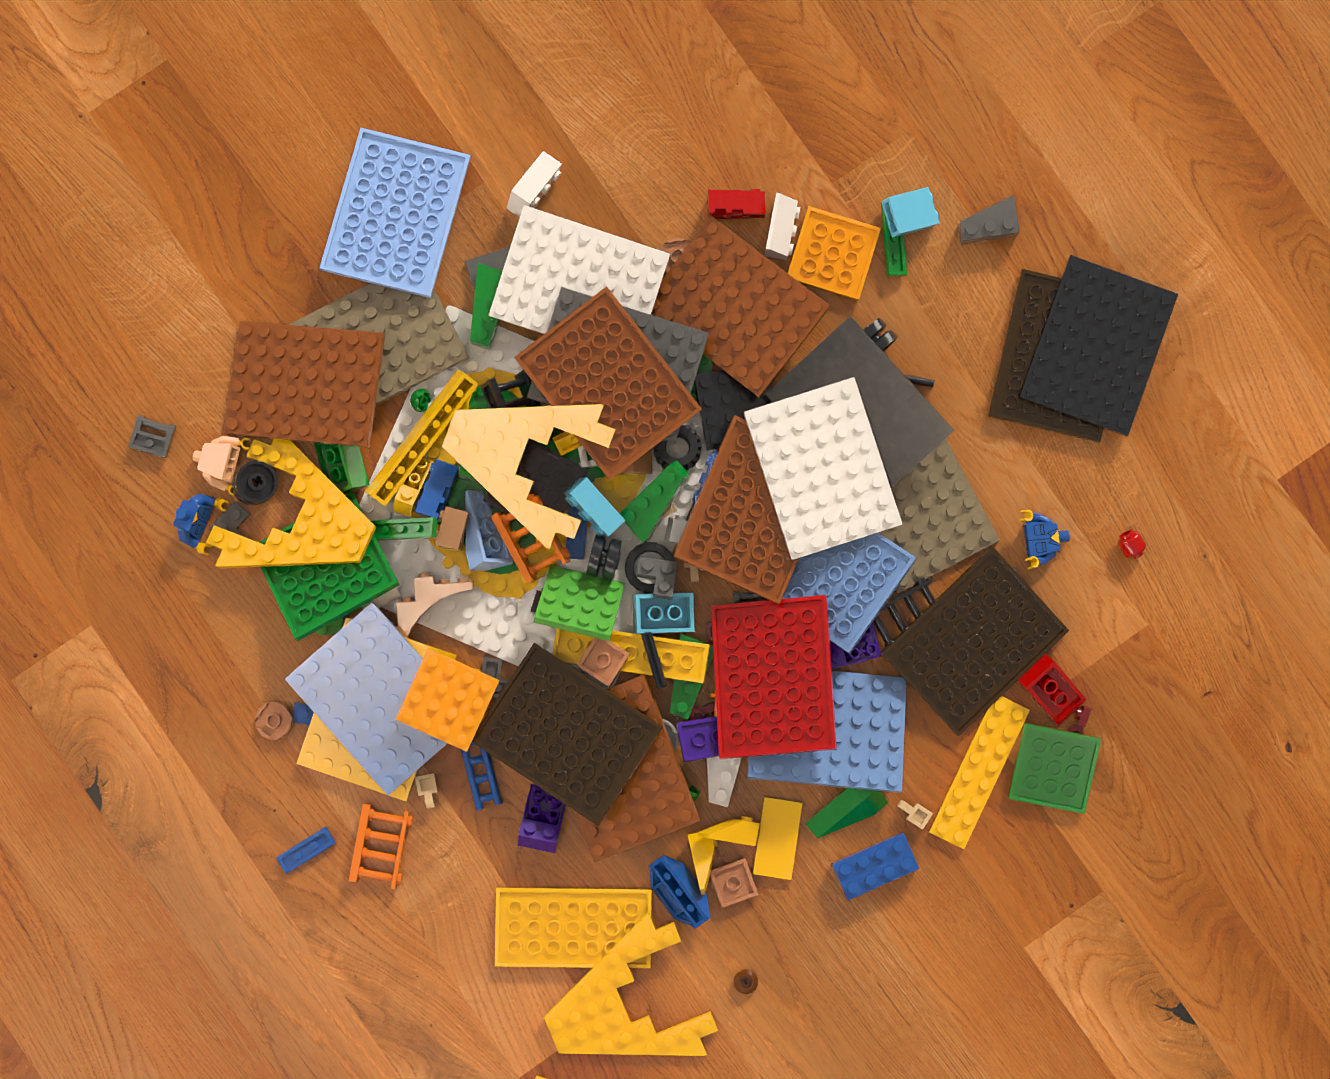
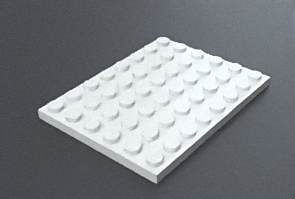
[488,205,670,334]
[744,377,902,560]

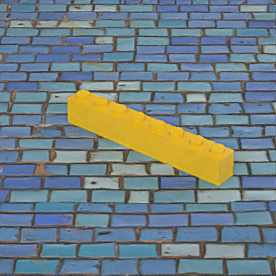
[365,370,478,506]

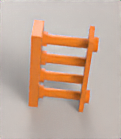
[490,494,570,584]
[349,804,413,889]

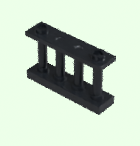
[480,370,554,446]
[873,577,935,651]

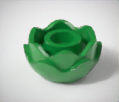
[410,389,431,412]

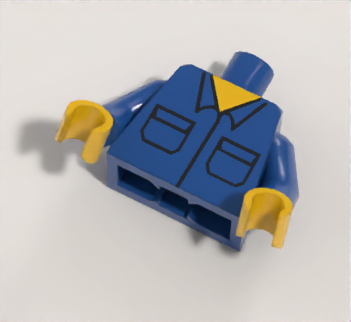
[173,494,229,555]
[1020,510,1070,570]

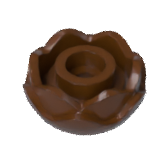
[734,969,758,994]

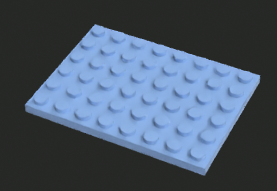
[319,128,471,298]

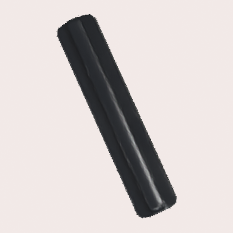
[642,632,667,689]

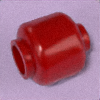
[1117,529,1146,559]

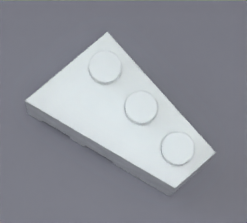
[506,151,562,217]
[707,757,741,807]

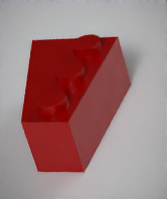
[707,189,766,220]

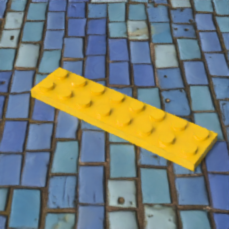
[552,628,710,684]
[929,696,1030,849]

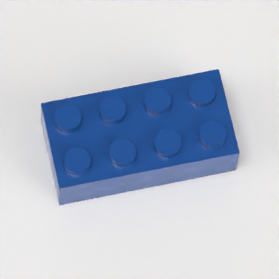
[831,832,919,900]

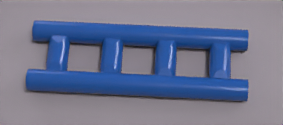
[460,742,502,811]

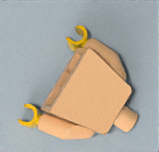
[192,436,251,496]

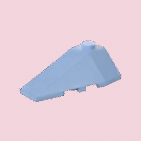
[465,490,513,571]

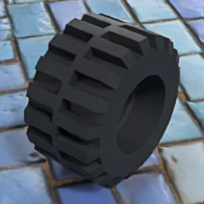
[653,424,702,471]

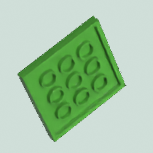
[533,565,625,641]

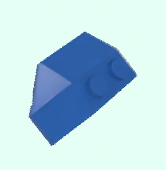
[649,855,710,929]

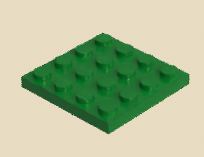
[1008,723,1101,814]

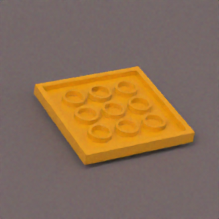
[788,206,881,301]
[395,648,500,752]

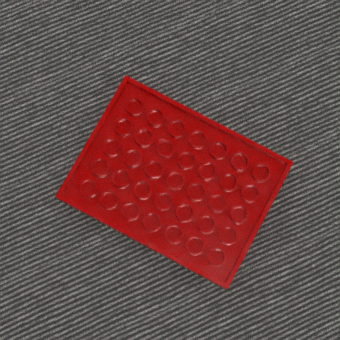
[711,595,837,760]

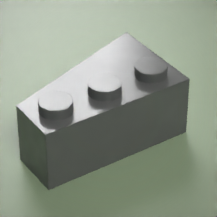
[958,195,1020,245]

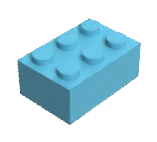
[564,477,625,536]
[632,593,695,633]

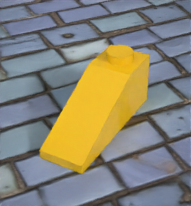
[697,816,760,846]
[688,833,718,895]

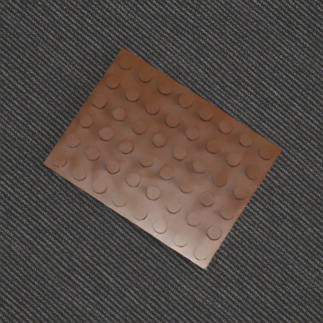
[651,216,831,398]
[514,286,702,481]
[224,321,385,448]
[673,415,799,604]
[575,675,701,862]

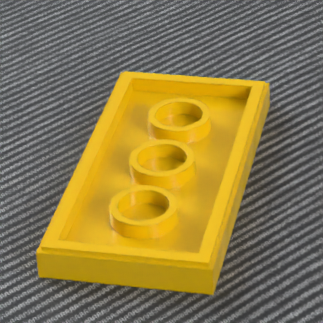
[753,797,802,880]

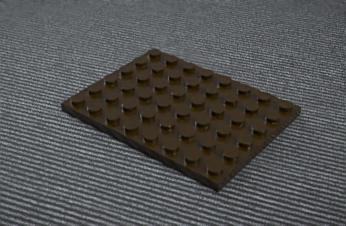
[988,269,1104,443]
[880,546,1069,737]
[472,643,663,826]

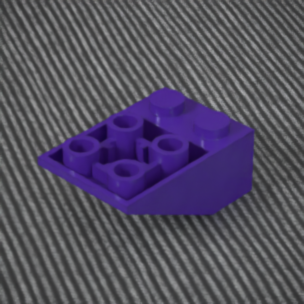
[830,622,881,669]
[517,784,566,853]

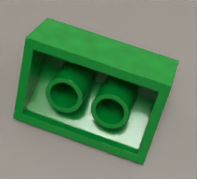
[314,443,370,494]

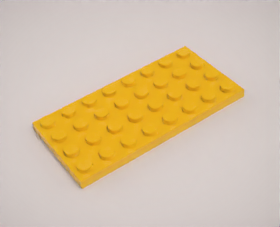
[495,887,652,968]

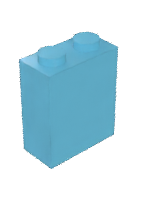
[881,187,939,238]

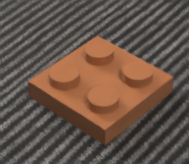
[577,638,631,687]
[710,858,759,908]

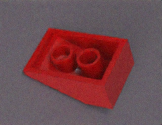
[1017,654,1086,725]

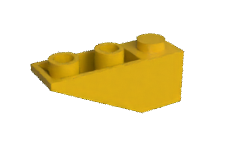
[393,457,434,518]

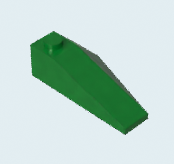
[805,788,888,838]

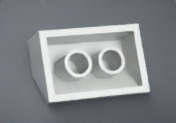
[764,193,800,260]

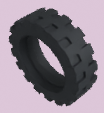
[625,542,675,594]

